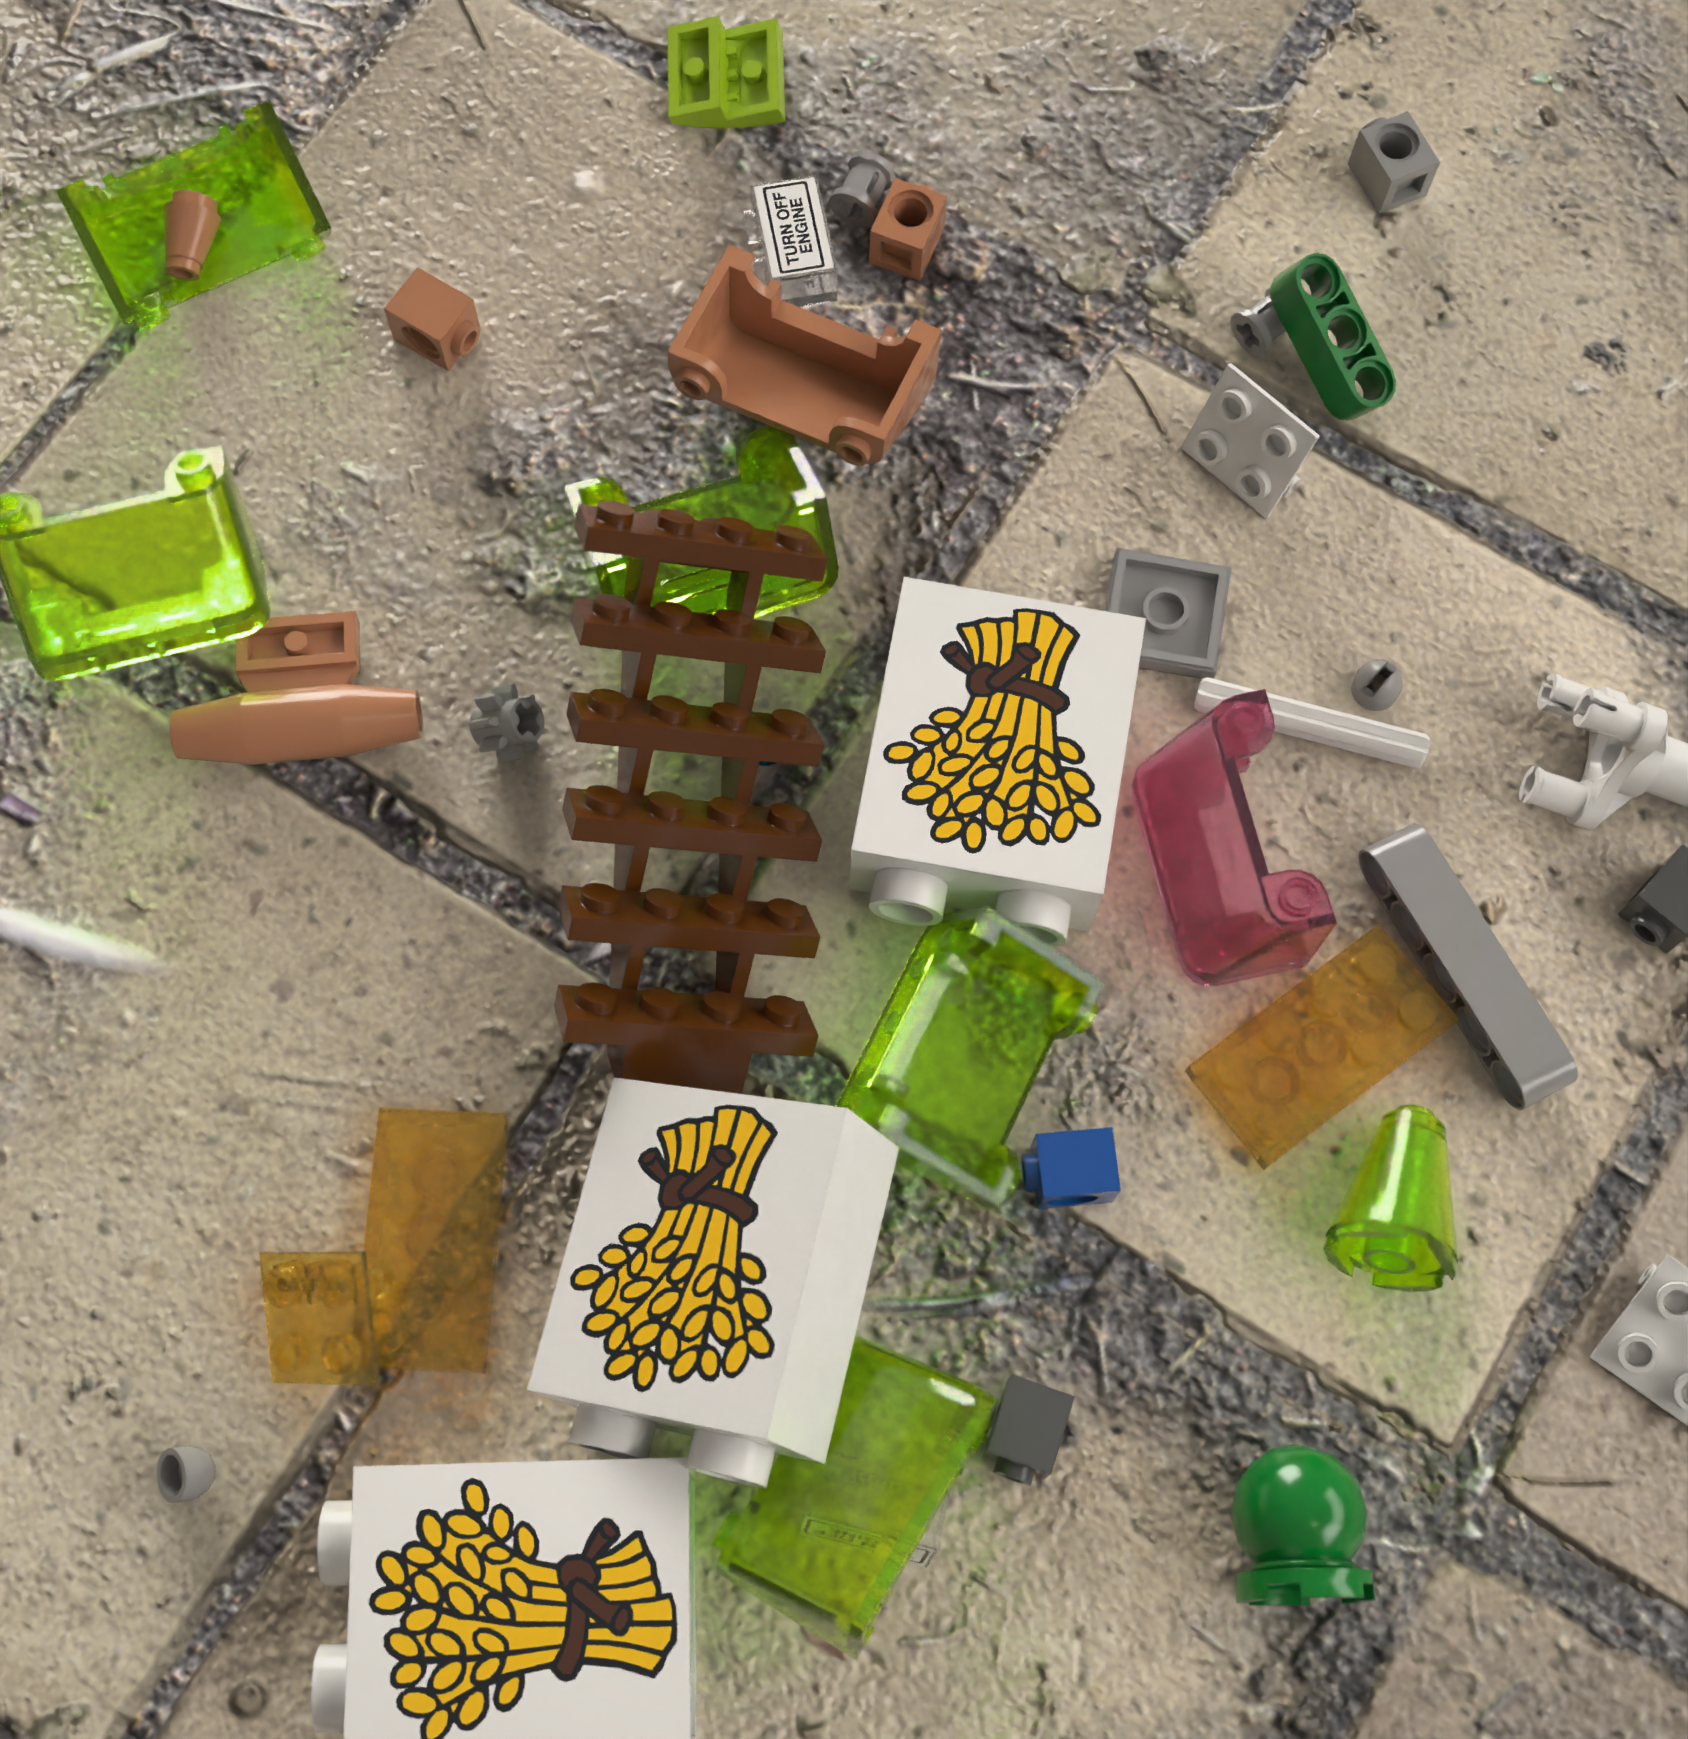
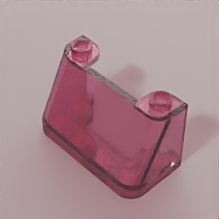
[1131,689,1337,986]

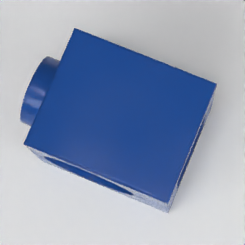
[1021,1127,1121,1209]

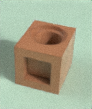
[869,178,947,281]
[384,267,481,371]

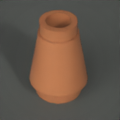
[164,190,221,281]

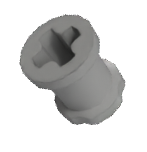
[829,150,896,227]
[1230,287,1286,357]

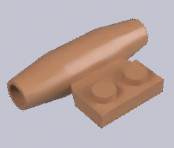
[170,611,423,765]

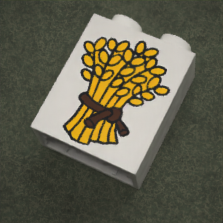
[849,577,1146,948]
[527,1078,899,1488]
[311,1457,697,1739]

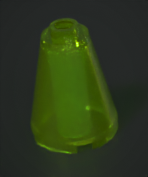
[1323,1105,1458,1292]

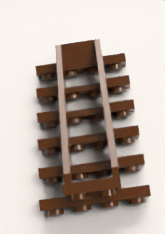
[554,501,828,1094]

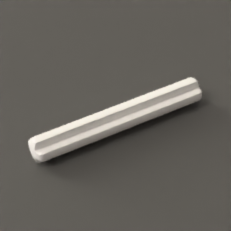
[1194,677,1430,768]

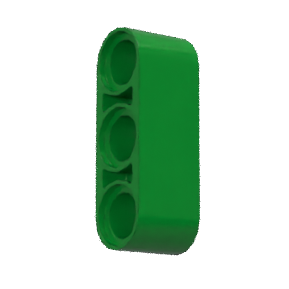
[1270,253,1396,421]

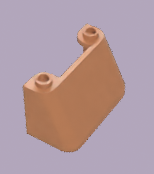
[668,245,942,466]

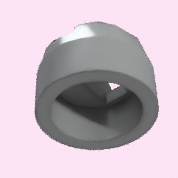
[1351,659,1403,711]
[157,1446,216,1503]

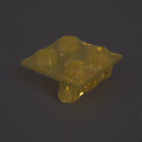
[259,1251,395,1386]

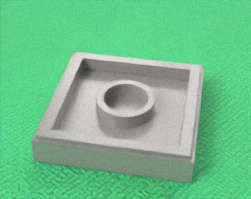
[1105,548,1232,679]

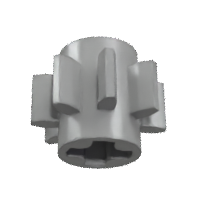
[469,684,544,762]

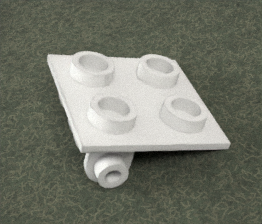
[1180,363,1320,519]
[1590,1254,1688,1426]

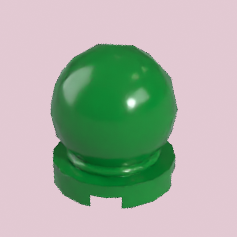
[1230,1444,1375,1606]

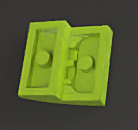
[668,16,785,128]

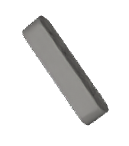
[1358,823,1578,1110]

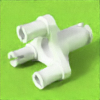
[1519,673,1688,831]

